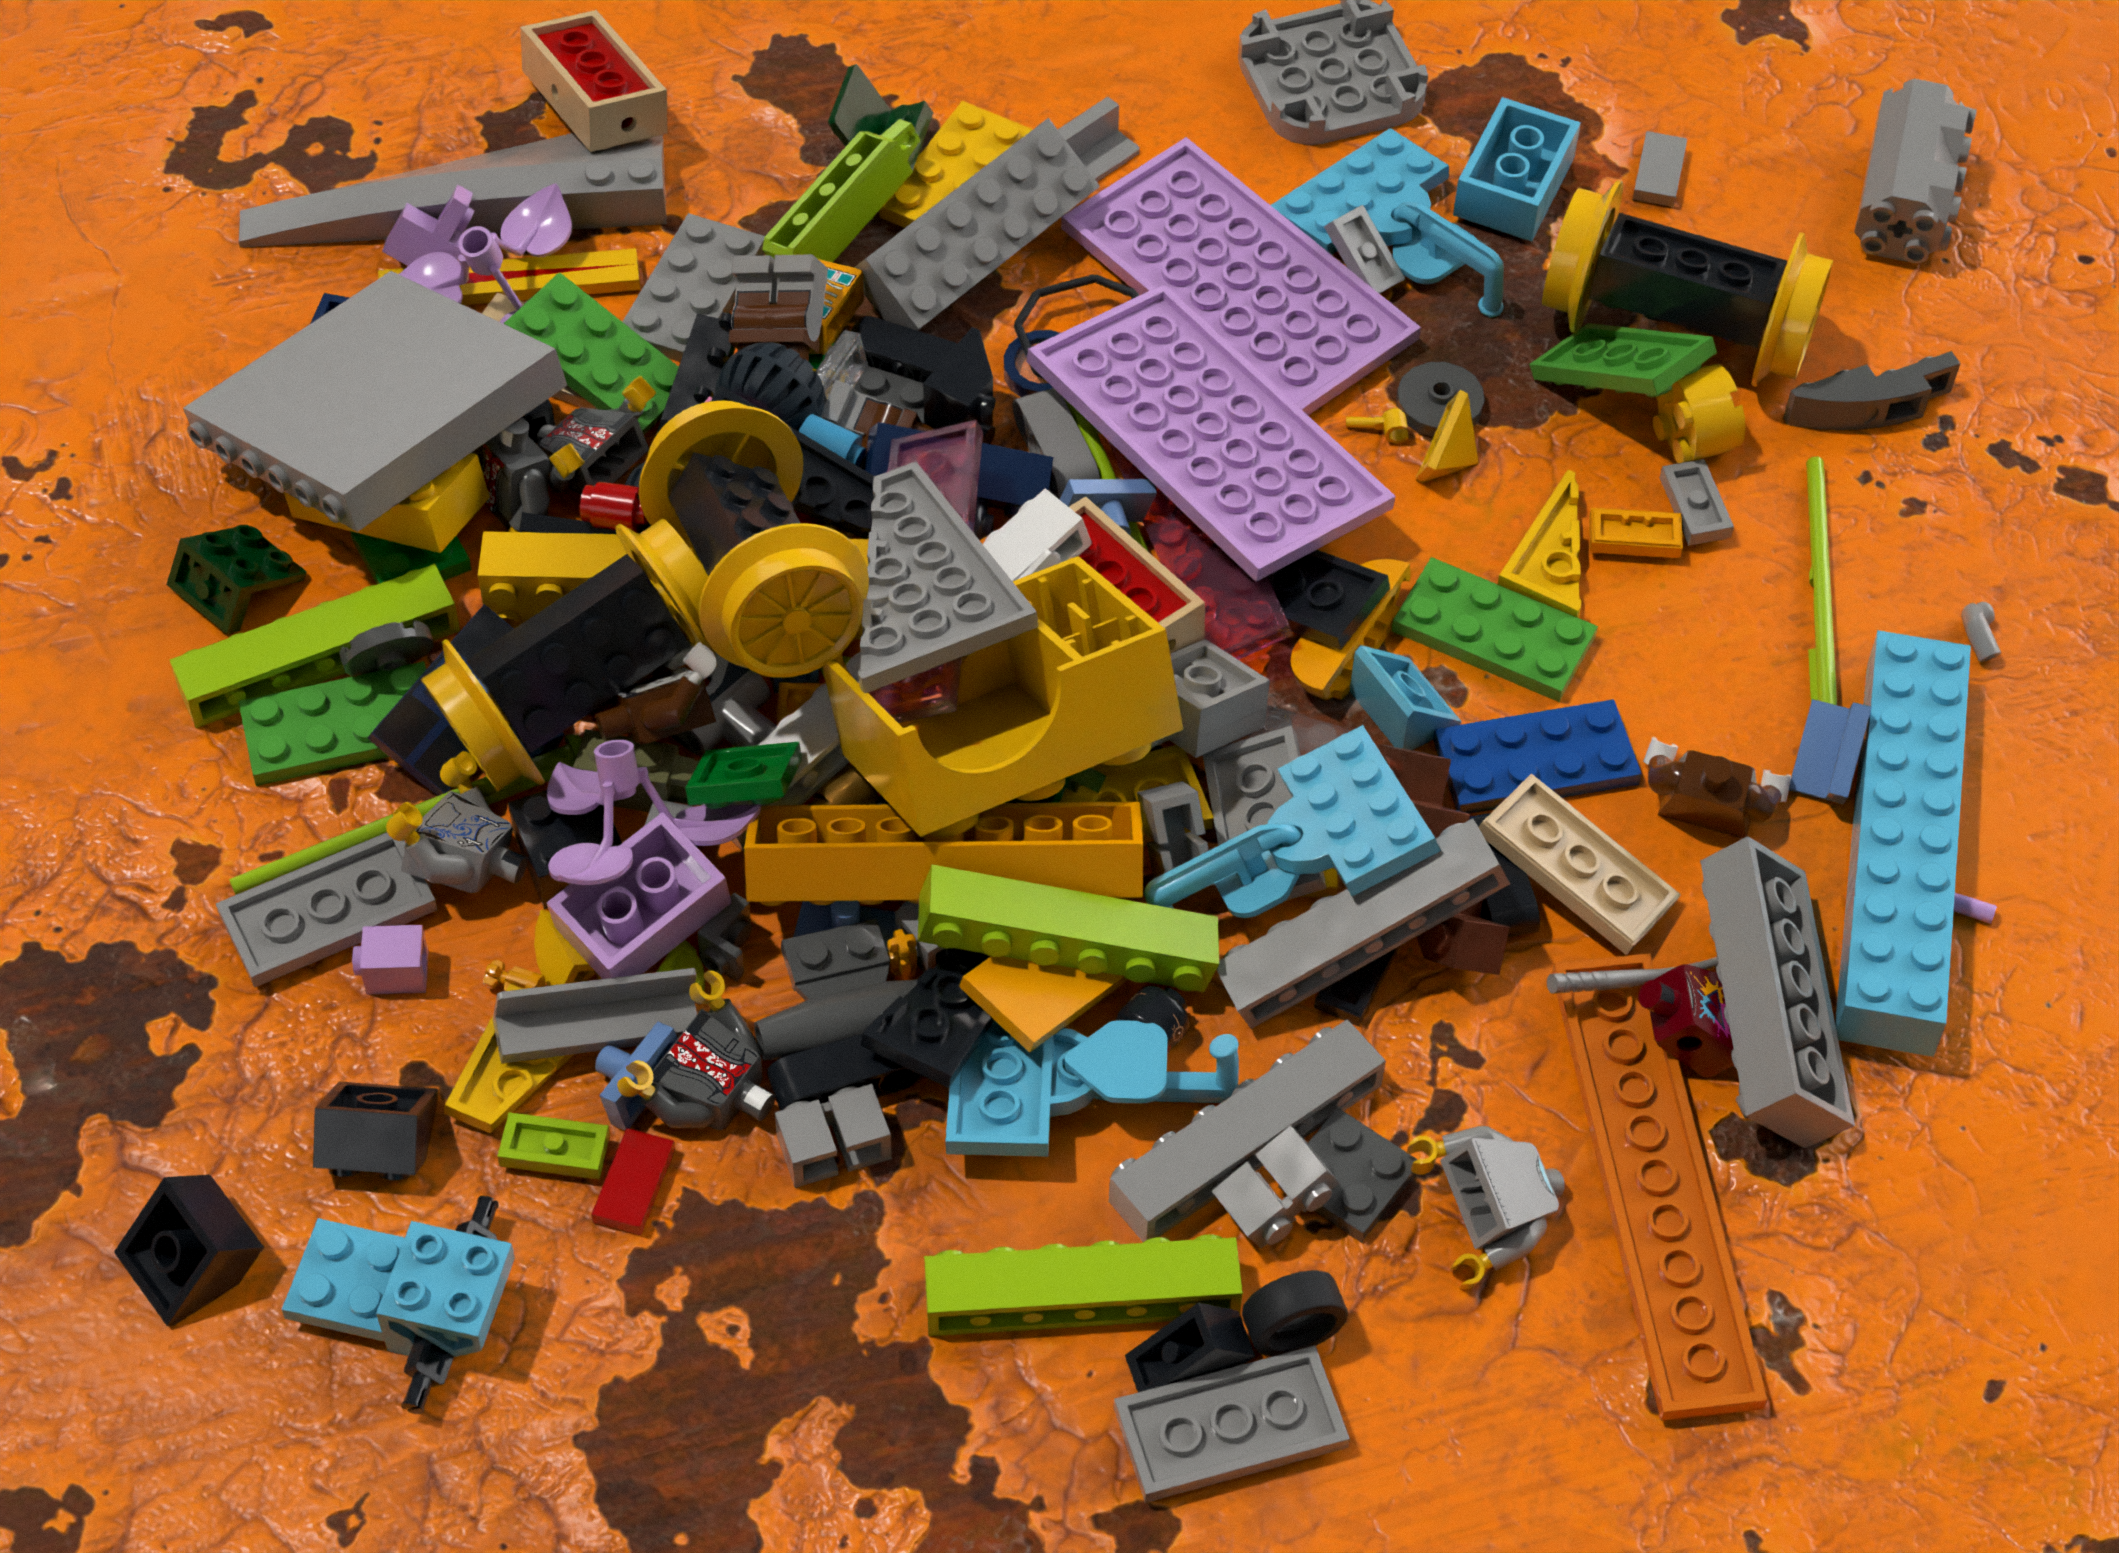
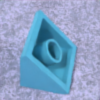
[1350,645,1462,750]

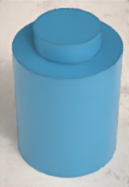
[799,414,866,467]

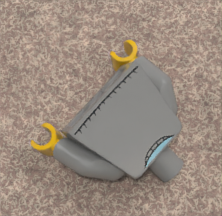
[1407,1126,1565,1290]

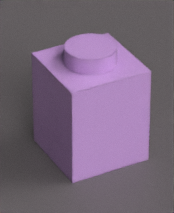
[352,925,428,994]

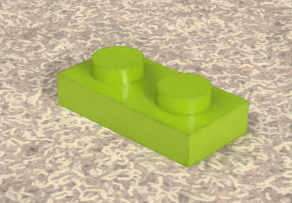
[497,1112,610,1180]

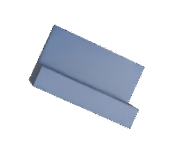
[1789,699,1872,805]

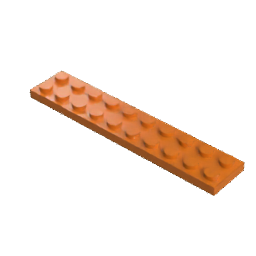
[1552,953,1767,1421]

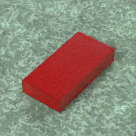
[591,1128,675,1236]

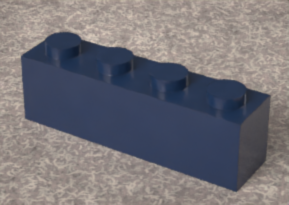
[863,422,1054,518]

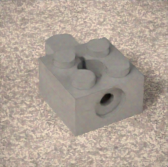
[1151,639,1270,758]

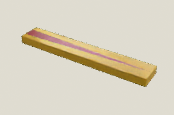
[378,248,640,305]

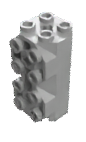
[1854,79,1977,264]

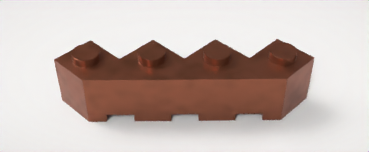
[1378,744,1510,975]

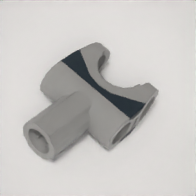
[672,652,777,757]

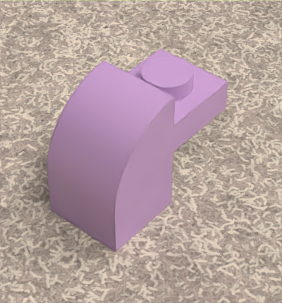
[382,185,475,266]

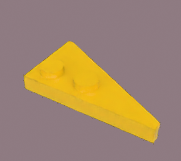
[1498,469,1581,618]

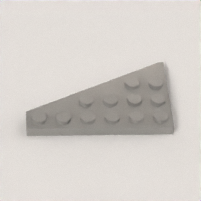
[858,461,1039,694]

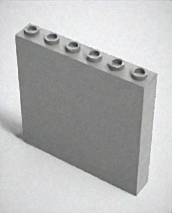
[183,271,567,532]

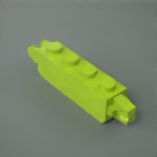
[762,119,920,263]

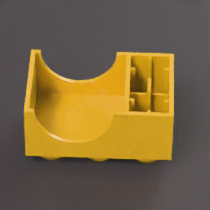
[822,556,1183,837]

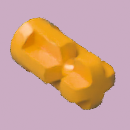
[887,929,917,981]
[483,960,546,991]

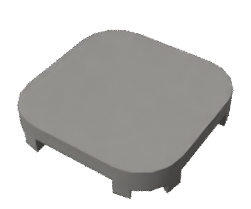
[1238,0,1428,145]

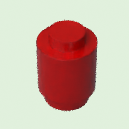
[580,482,648,533]

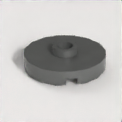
[1396,362,1485,437]
[339,621,434,676]

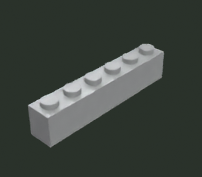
[1216,818,1510,1029]
[1108,1019,1386,1242]

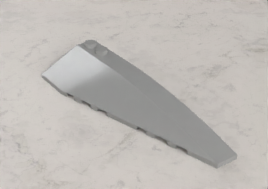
[239,133,667,248]

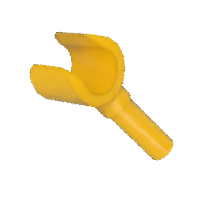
[1346,408,1409,443]

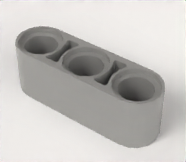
[1012,388,1100,500]

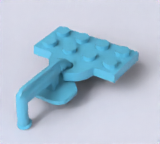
[1271,128,1504,317]
[1144,725,1440,918]
[945,1020,1239,1157]

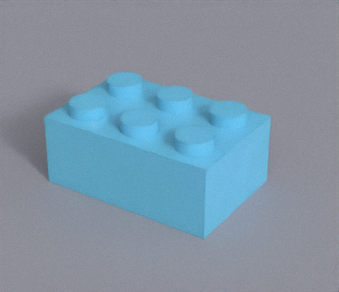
[1453,97,1581,241]

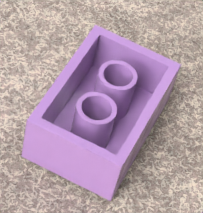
[546,812,731,979]

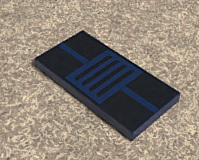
[367,604,514,796]

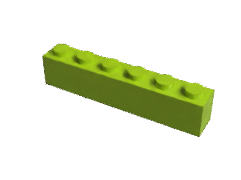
[169,564,460,728]
[917,865,1219,992]
[924,1234,1243,1336]

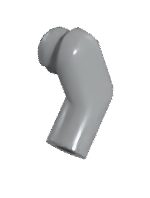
[1961,601,2001,662]

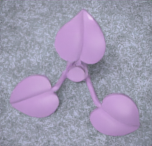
[399,183,572,324]
[547,740,761,885]

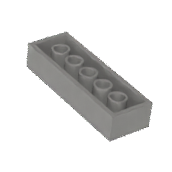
[854,118,1100,330]
[1700,836,1855,1148]

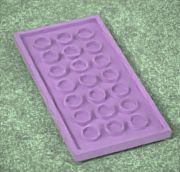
[1061,137,1421,415]
[1026,284,1396,582]

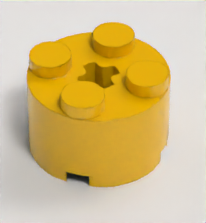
[1653,364,1745,463]

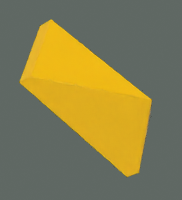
[1415,390,1479,483]

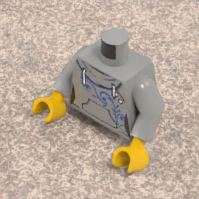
[386,751,528,893]

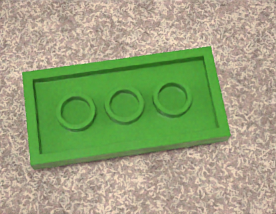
[504,272,679,435]
[1529,323,1717,397]
[1391,557,1598,702]
[238,661,426,786]

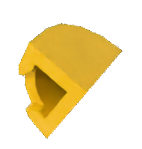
[534,910,602,986]

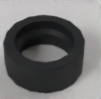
[1242,1270,1348,1357]

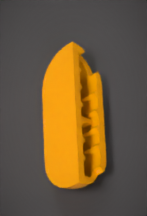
[1290,559,1411,700]

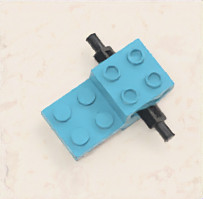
[281,1196,515,1414]

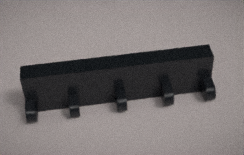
[655,312,735,437]

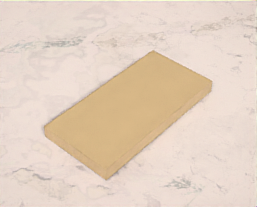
[1478,773,1681,955]

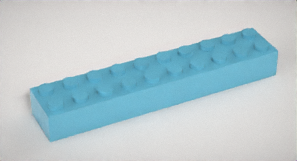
[1835,630,1971,1057]

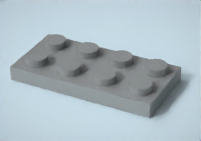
[622,213,765,362]
[1203,725,1327,901]
[216,833,438,988]
[1113,1345,1350,1503]

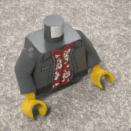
[537,376,656,495]
[471,417,550,532]
[617,971,775,1130]

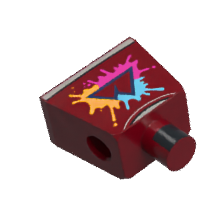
[1638,964,1734,1079]

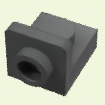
[697,892,752,982]

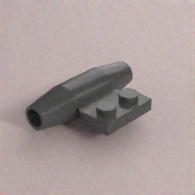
[754,919,918,1061]

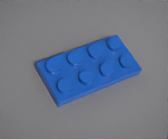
[1433,699,1642,814]

